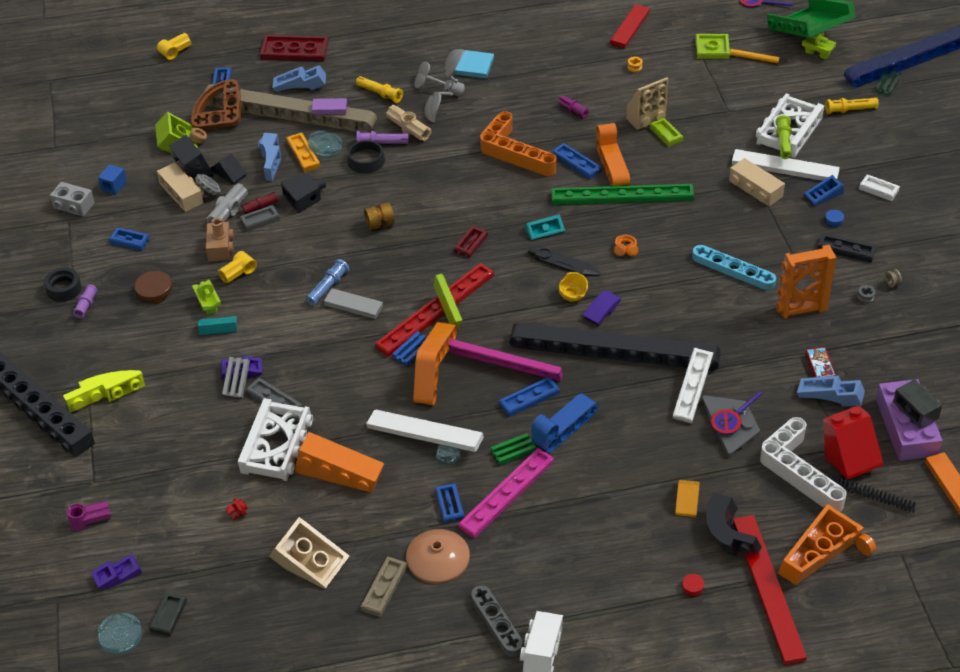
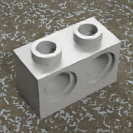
[50,182,95,216]

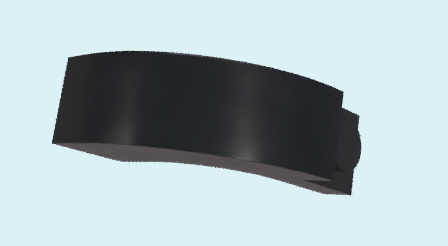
[706,492,762,556]

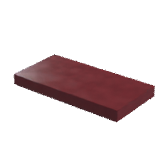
[260,35,329,61]

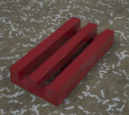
[454,226,488,258]

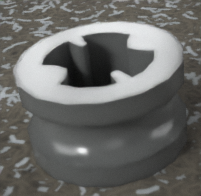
[857,285,876,304]

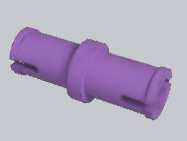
[73,285,97,318]

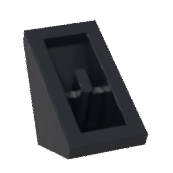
[210,153,247,185]

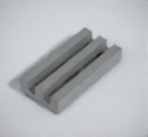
[222,357,250,398]

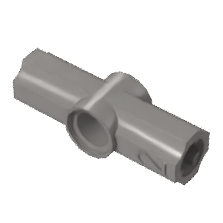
[206,183,248,223]

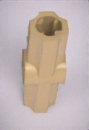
[386,105,431,141]

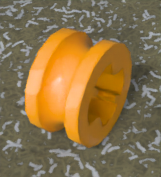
[628,57,642,72]

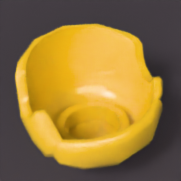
[558,272,588,302]

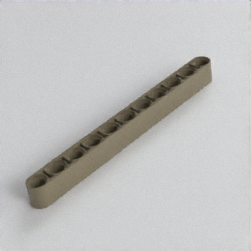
[202,84,377,133]

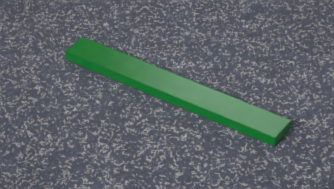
[551,184,694,205]

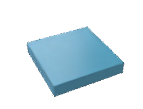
[455,50,494,79]

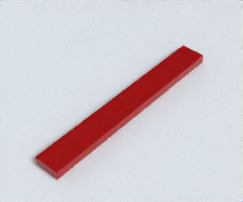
[375,263,494,357]
[733,515,807,665]

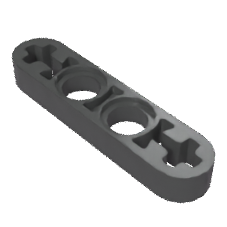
[471,586,523,657]

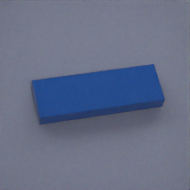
[552,143,602,180]
[499,377,560,417]

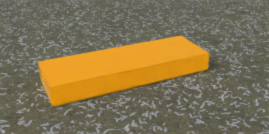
[286,133,321,173]

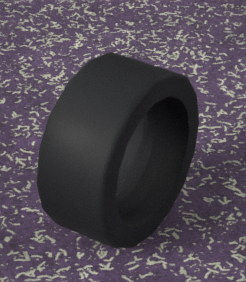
[44,267,81,302]

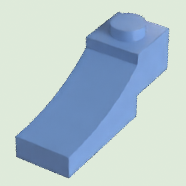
[272,65,326,92]
[258,133,281,182]
[797,376,865,407]

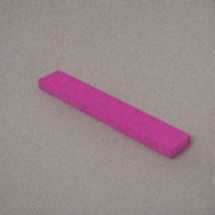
[449,339,563,381]
[458,448,554,539]

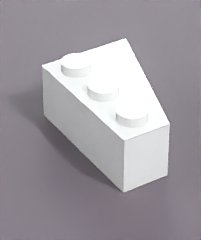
[520,611,563,672]

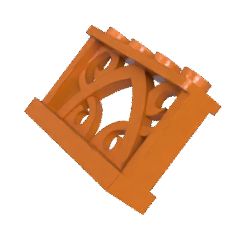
[776,245,836,319]

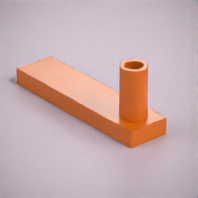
[925,452,960,515]

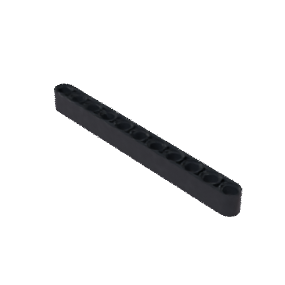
[509,323,721,371]

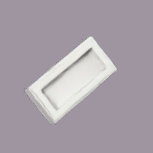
[859,174,900,201]

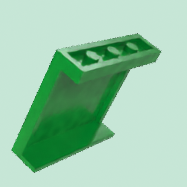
[767,0,856,38]

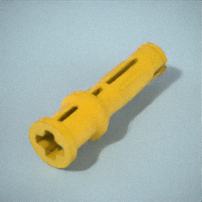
[356,76,403,103]
[825,98,879,114]

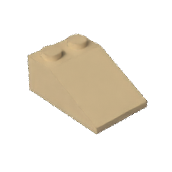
[269,517,349,589]

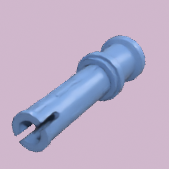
[306,259,349,306]

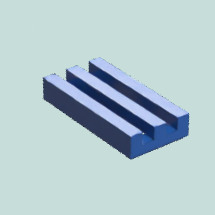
[212,68,232,85]
[109,227,150,251]
[392,331,426,367]
[435,483,464,524]

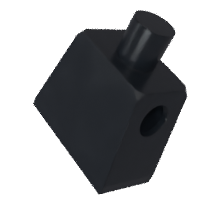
[281,174,326,213]

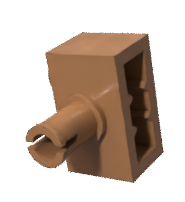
[206,218,234,261]

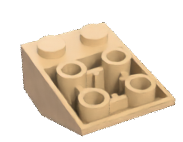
[626,77,668,130]

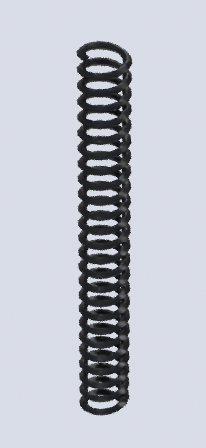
[817,469,916,514]

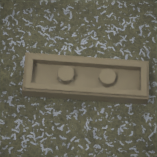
[361,556,407,617]

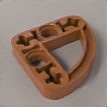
[191,79,241,130]

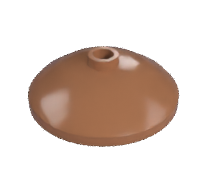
[406,529,470,584]

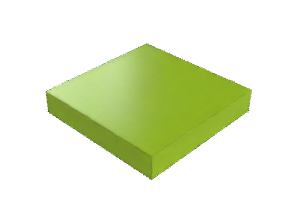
[695,34,730,59]

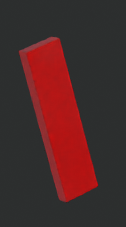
[610,4,650,48]

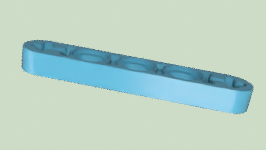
[692,245,776,290]

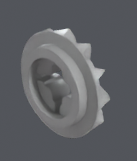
[195,174,221,195]

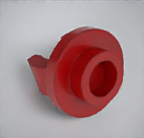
[225,498,248,520]

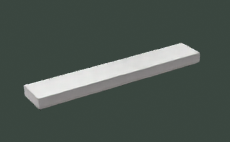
[732,149,840,181]
[366,410,484,452]

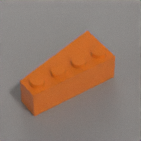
[294,432,384,493]
[778,504,864,585]

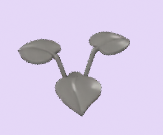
[414,49,465,122]

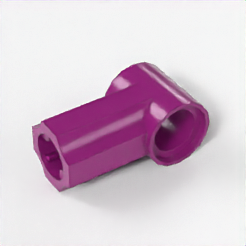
[67,501,111,531]

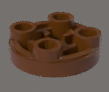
[134,271,173,304]

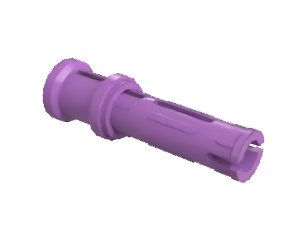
[357,131,408,144]

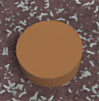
[189,128,207,144]

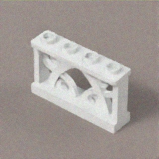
[755,93,824,158]
[238,398,313,481]

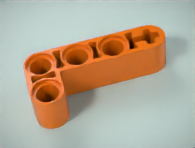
[596,123,630,186]

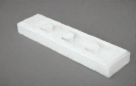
[673,348,713,424]

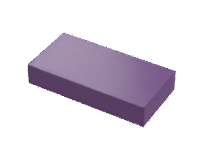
[312,98,347,114]

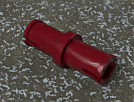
[241,192,279,214]

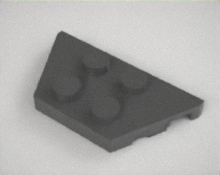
[701,395,760,458]

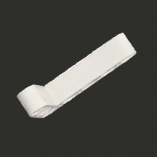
[760,417,846,512]

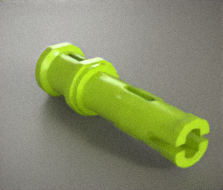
[775,115,792,159]

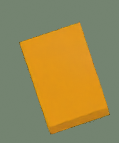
[675,480,699,517]

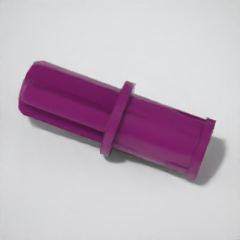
[558,96,589,118]

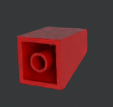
[823,406,883,480]

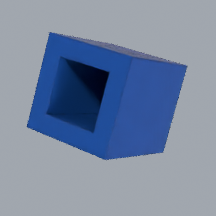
[98,164,127,195]

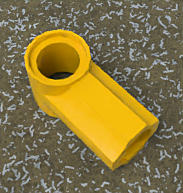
[157,33,191,60]
[218,251,257,283]

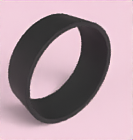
[347,140,385,173]

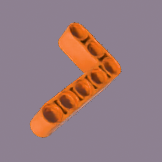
[480,111,556,176]
[413,322,457,406]

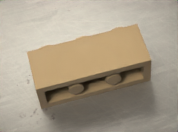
[729,158,785,206]
[157,163,204,212]

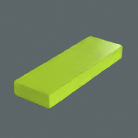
[433,274,462,331]

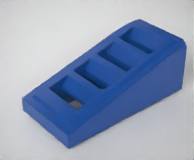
[804,175,844,206]

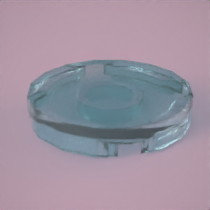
[308,131,342,156]
[98,613,143,654]

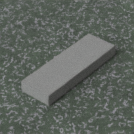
[324,288,383,319]

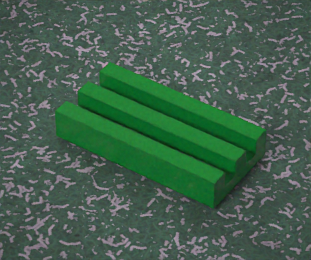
[491,433,536,466]

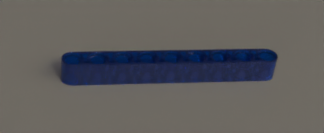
[844,26,960,88]

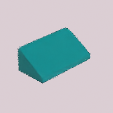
[524,214,565,241]
[198,316,237,335]

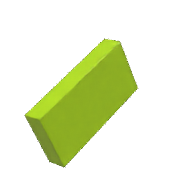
[650,118,683,147]

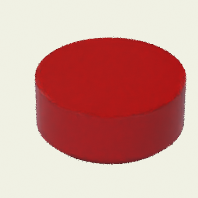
[682,574,704,596]

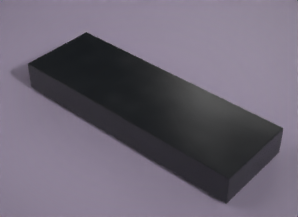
[817,233,877,263]

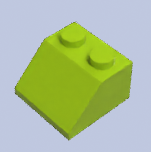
[155,112,198,153]

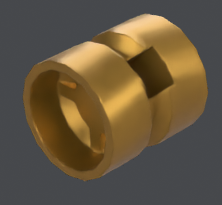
[364,202,395,231]

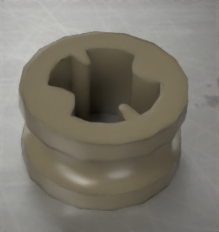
[885,269,902,288]

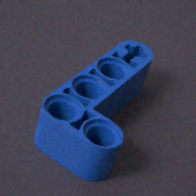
[532,393,599,453]

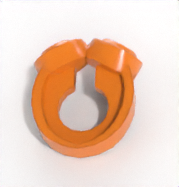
[614,235,638,256]

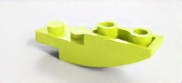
[63,370,145,413]

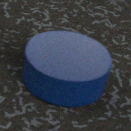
[825,210,844,227]

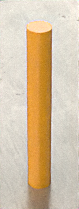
[730,49,780,64]

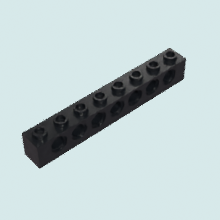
[0,352,95,457]

